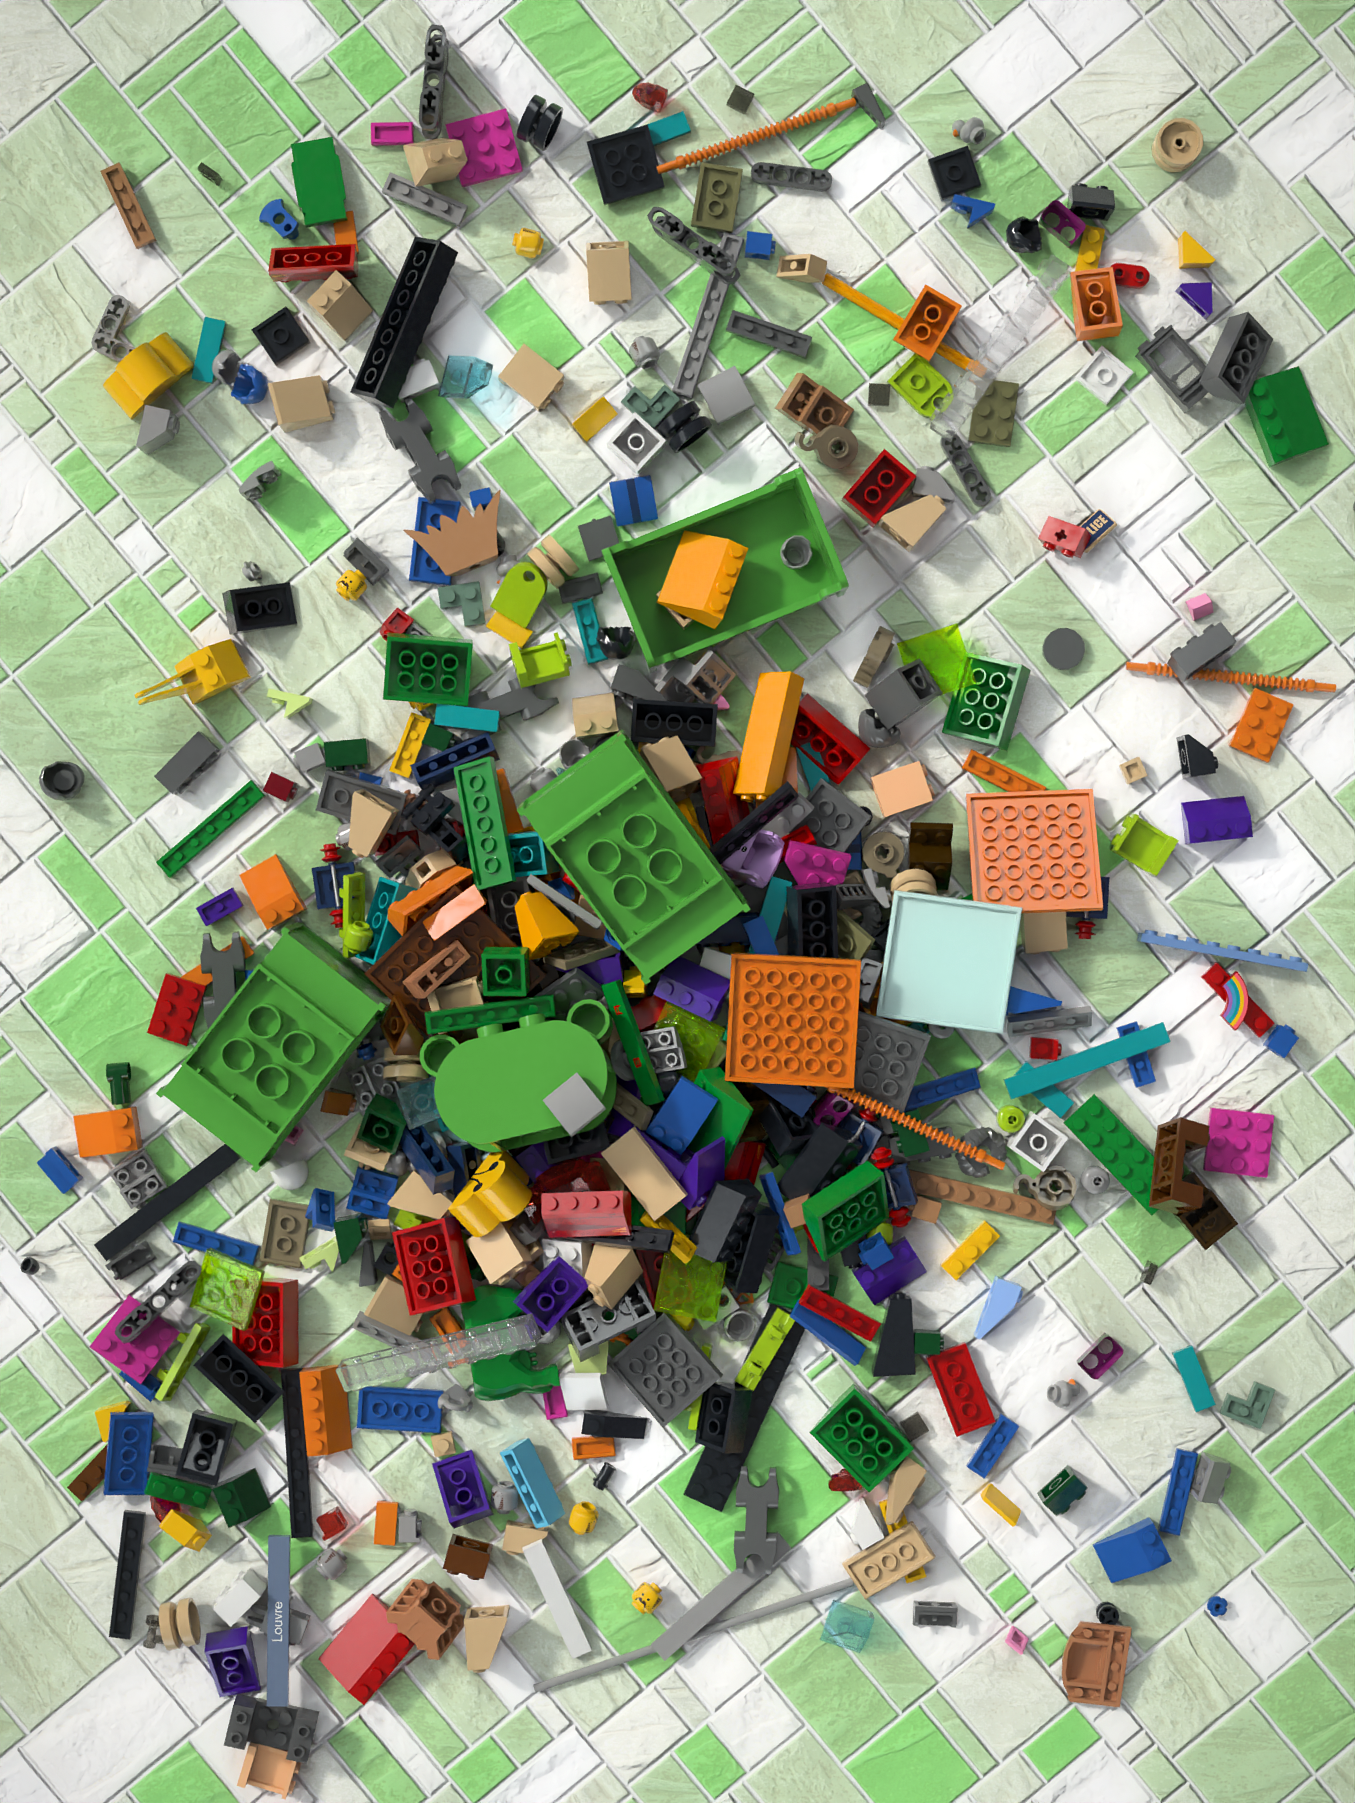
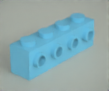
[500,1438,566,1529]

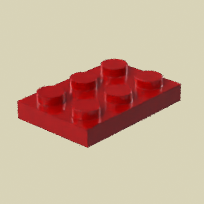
[147,973,207,1046]

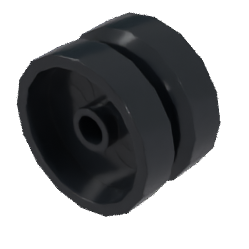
[516,94,564,151]
[657,401,712,453]

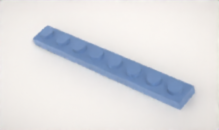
[1137,930,1308,972]

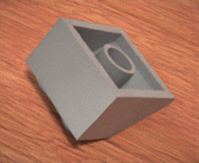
[136,405,180,454]
[1190,1451,1231,1504]

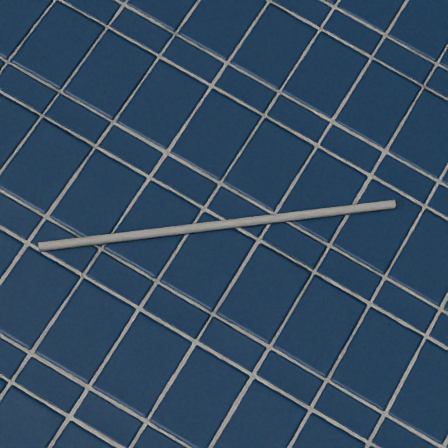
[533,1578,854,1693]

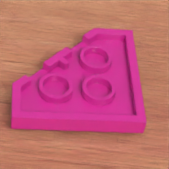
[784,840,851,885]

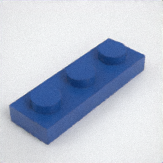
[1116,1021,1156,1088]
[966,1413,1020,1479]

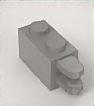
[246,1604,311,1645]

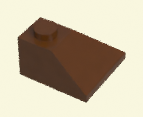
[380,995,424,1055]

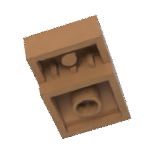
[775,373,854,435]

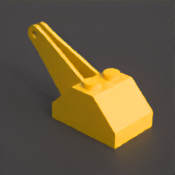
[134,639,251,705]

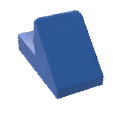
[950,194,995,229]
[305,1188,335,1232]

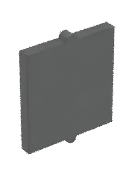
[578,515,619,561]

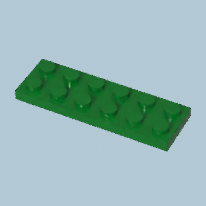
[454,756,516,891]
[1063,1094,1159,1216]

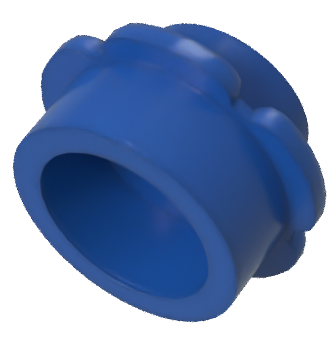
[356,1043,377,1061]
[1207,1596,1228,1617]

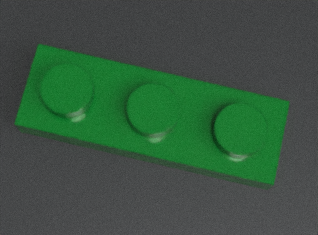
[144,1472,212,1509]

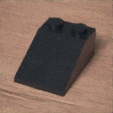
[222,582,297,635]
[543,1121,610,1166]
[176,1409,237,1486]

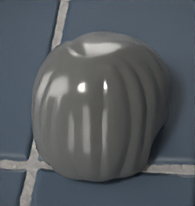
[858,709,901,748]
[39,761,85,801]

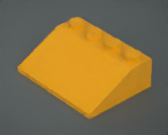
[657,530,748,629]

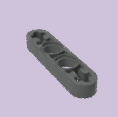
[751,162,832,192]
[940,432,991,507]

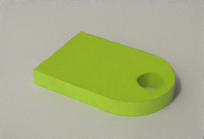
[887,354,953,418]
[490,562,548,629]

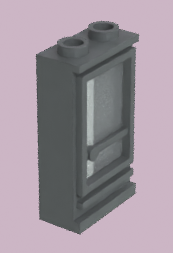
[1135,325,1208,413]

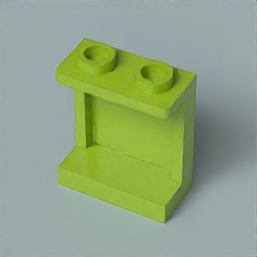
[509,632,572,688]
[1110,814,1179,876]

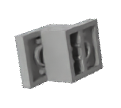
[655,650,736,704]

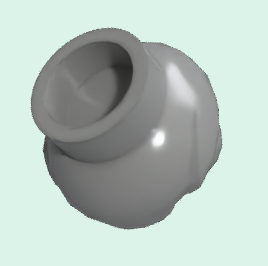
[952,117,986,144]
[496,555,520,586]
[386,1150,416,1176]
[1047,1379,1080,1408]

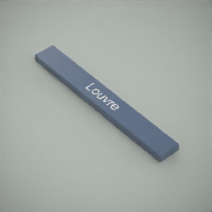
[267,1535,291,1706]

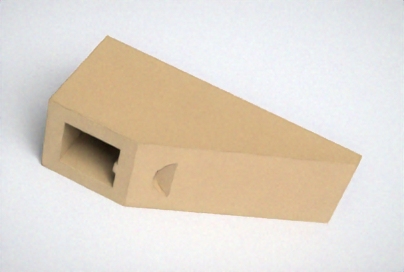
[885,1456,927,1525]

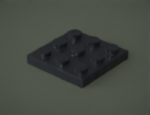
[587,124,665,205]

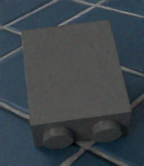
[865,659,943,730]

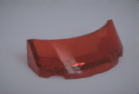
[524,1159,611,1224]

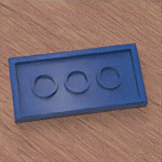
[409,497,461,586]
[357,1385,444,1433]
[103,1412,154,1495]

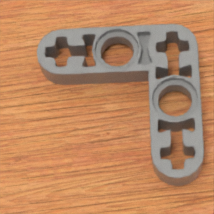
[91,295,135,362]

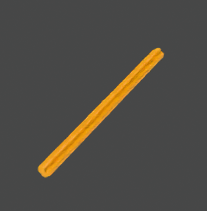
[822,273,987,378]

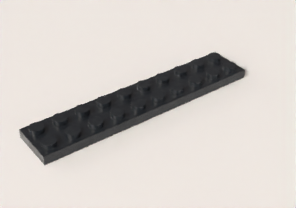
[683,1303,805,1512]

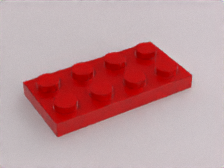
[926,1342,996,1437]

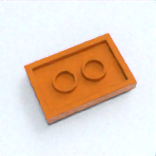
[1229,688,1294,763]

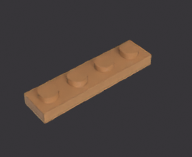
[100,162,157,249]

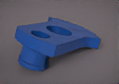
[259,199,299,240]

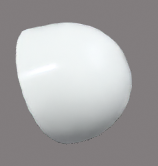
[270,1159,309,1190]

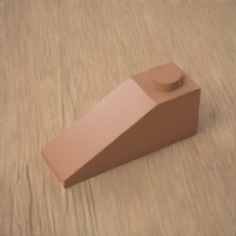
[403,940,471,999]

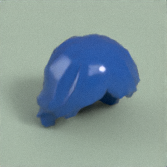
[231,363,268,404]

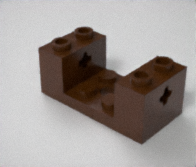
[1149,1117,1210,1215]

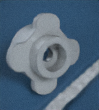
[242,561,262,582]

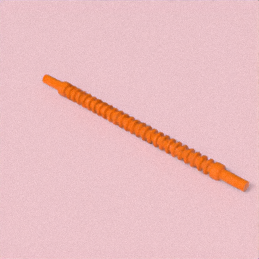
[657,98,856,174]
[1126,662,1336,693]
[826,1087,1005,1170]

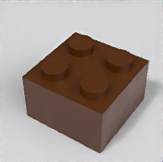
[443,1534,493,1580]

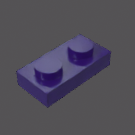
[196,888,244,926]

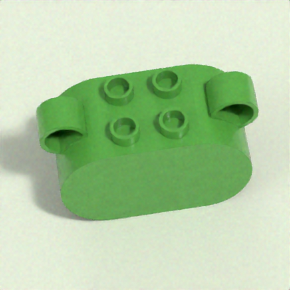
[420,999,617,1152]

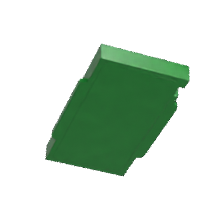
[291,137,347,228]

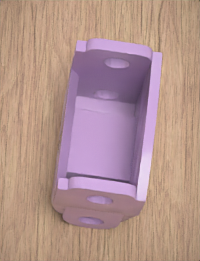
[722,829,785,888]

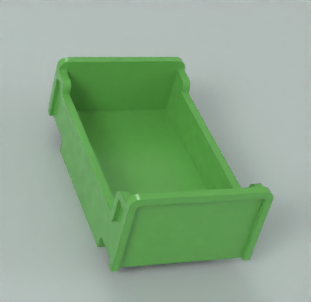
[601,467,849,673]
[517,729,751,985]
[156,922,391,1172]

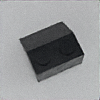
[1067,183,1115,221]
[1176,734,1218,779]

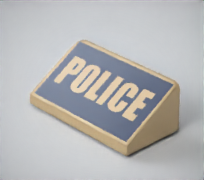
[1080,509,1117,553]

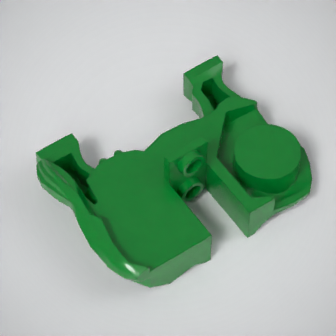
[460,1285,560,1401]

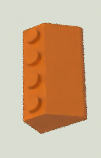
[387,866,473,936]
[299,1364,353,1457]

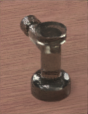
[143,1615,164,1649]

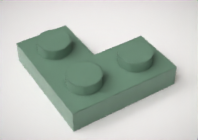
[621,385,680,429]
[438,581,486,627]
[1219,1381,1275,1429]

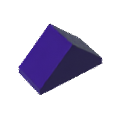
[1175,282,1213,320]

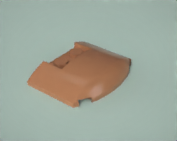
[1062,1621,1132,1707]

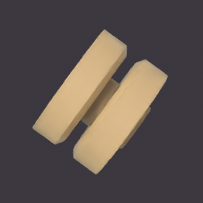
[1152,118,1203,172]
[527,534,579,589]
[890,869,938,902]
[383,1047,429,1083]
[159,1598,201,1651]

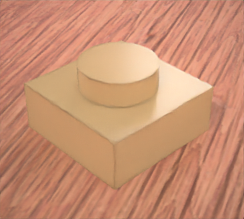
[1119,757,1148,784]
[368,1219,392,1240]
[431,1431,456,1457]

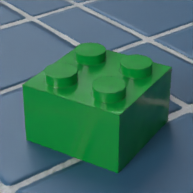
[481,947,530,996]

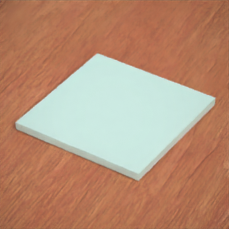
[876,890,1022,1034]

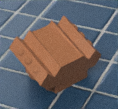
[386,1579,464,1660]

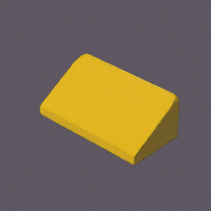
[572,396,618,442]
[486,611,533,649]
[980,1483,1021,1527]

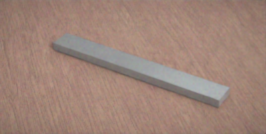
[672,232,744,399]
[651,1532,792,1661]

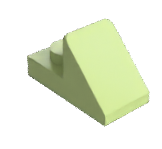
[267,688,313,719]
[299,1236,339,1272]

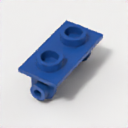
[119,1371,162,1402]

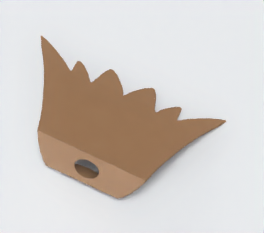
[403,490,501,576]

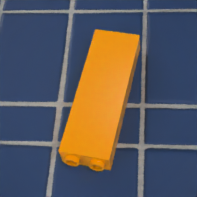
[733,671,804,802]

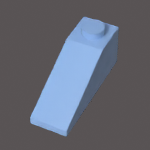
[974,1275,1023,1339]

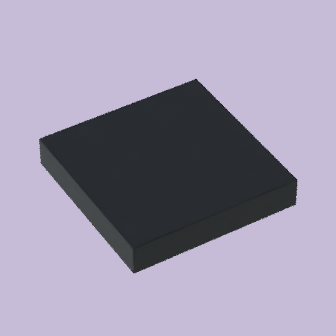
[927,146,981,201]
[251,306,311,366]

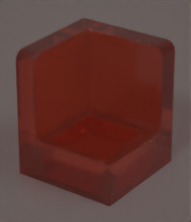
[316,1506,348,1541]

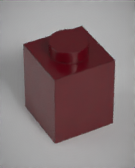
[262,772,298,802]

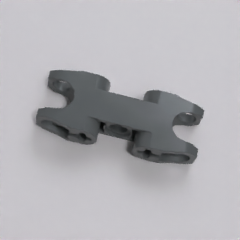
[419,24,449,140]
[647,207,740,284]
[379,396,461,504]
[455,678,559,741]
[200,931,246,1029]
[115,1260,203,1343]
[734,1466,779,1575]

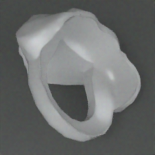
[438,1384,473,1412]

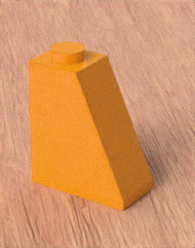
[515,892,579,960]

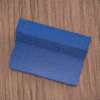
[37,1146,83,1194]

